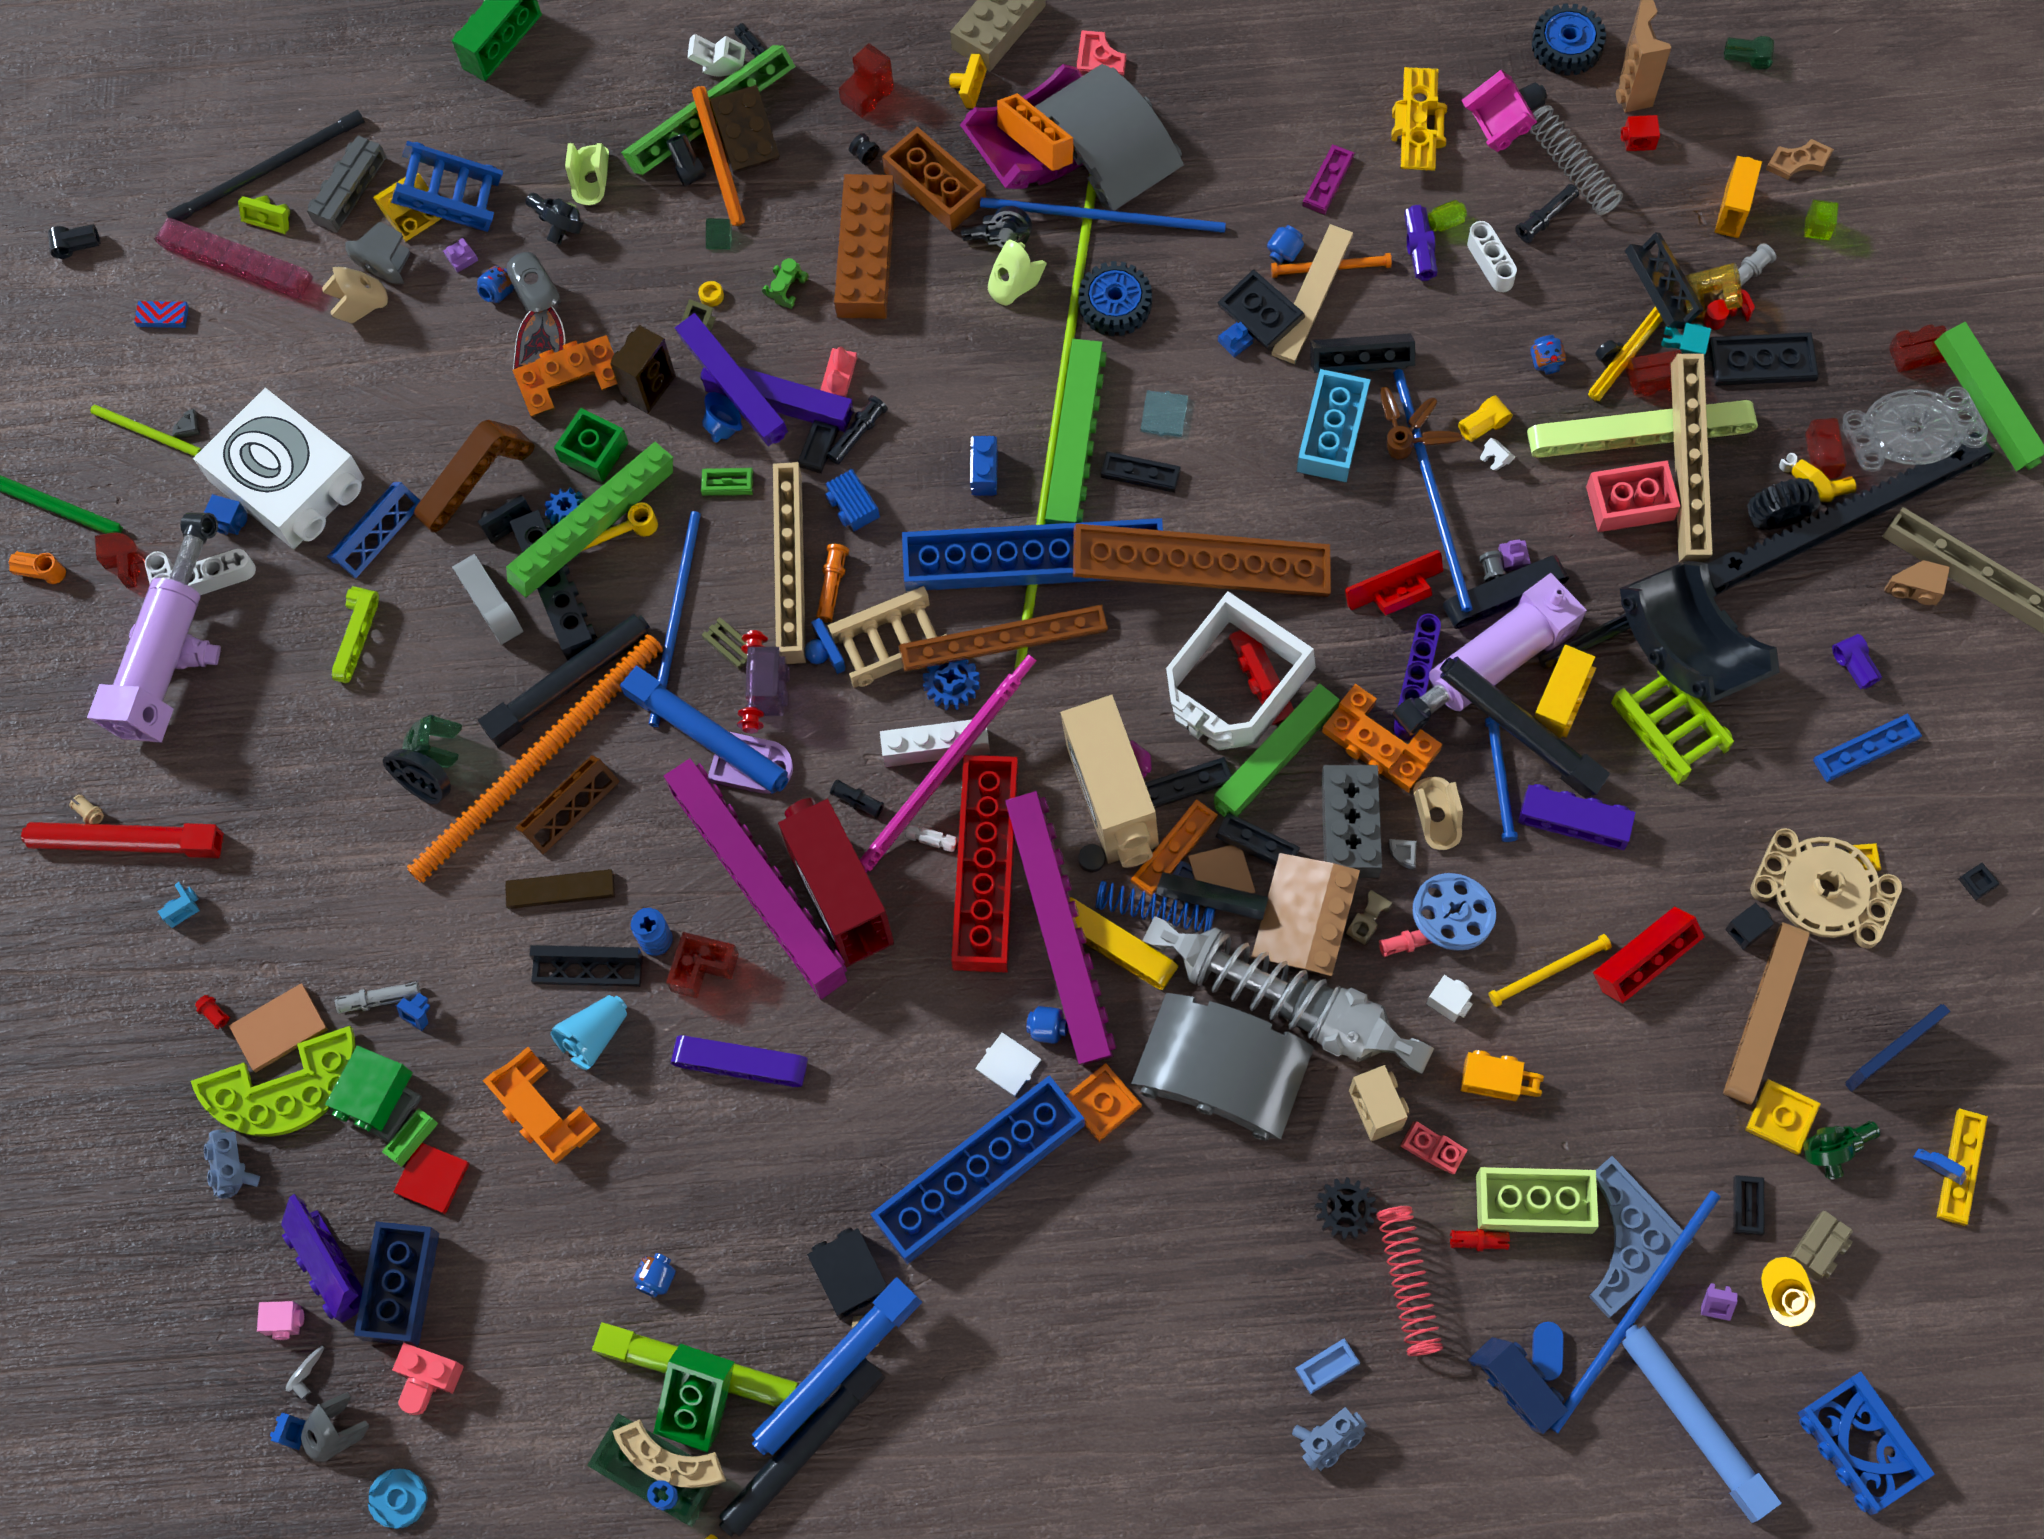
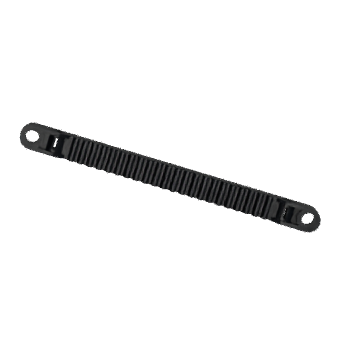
[1707,431,1995,595]

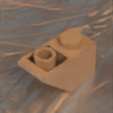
[1884,560,1950,605]

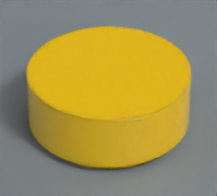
[698,281,724,307]

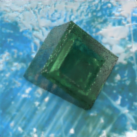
[706,218,732,249]

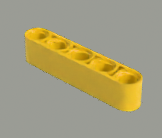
[1069,897,1178,990]

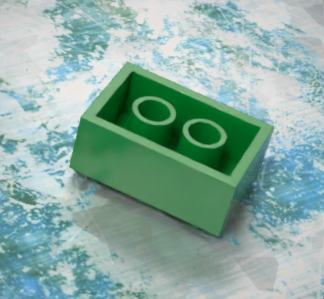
[653,1343,735,1452]

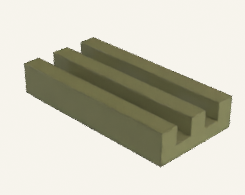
[702,617,751,670]

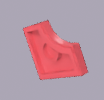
[1077,30,1126,77]

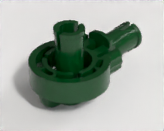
[1803,1121,1880,1179]

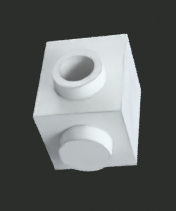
[1426,975,1473,1022]

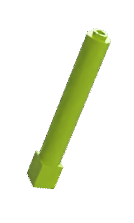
[592,1322,799,1407]

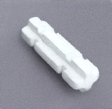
[905,823,957,852]

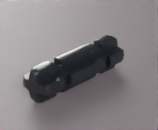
[734,23,766,58]

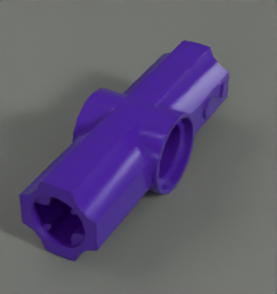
[1404,205,1437,281]

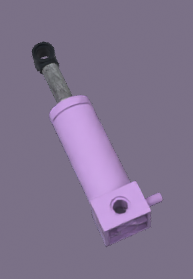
[87,512,218,742]

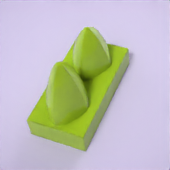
[238,195,290,234]

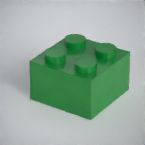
[554,408,629,483]

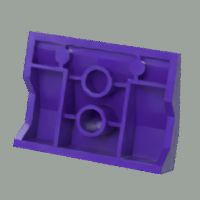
[281,1194,363,1323]

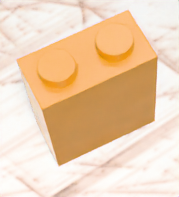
[1714,156,1762,238]

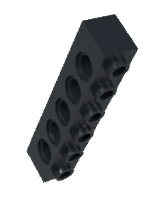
[510,510,597,660]

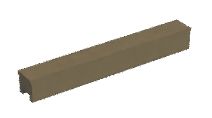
[1882,507,2044,634]

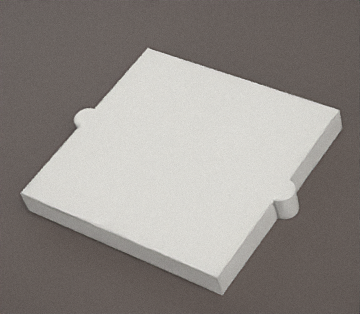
[975,1033,1041,1097]

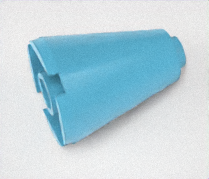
[551,995,627,1070]

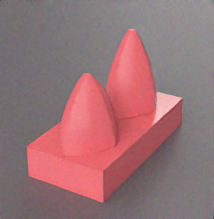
[820,346,857,397]

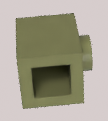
[681,299,716,331]

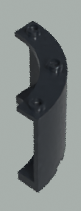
[1619,561,1780,703]

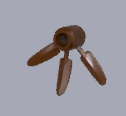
[1380,387,1463,460]

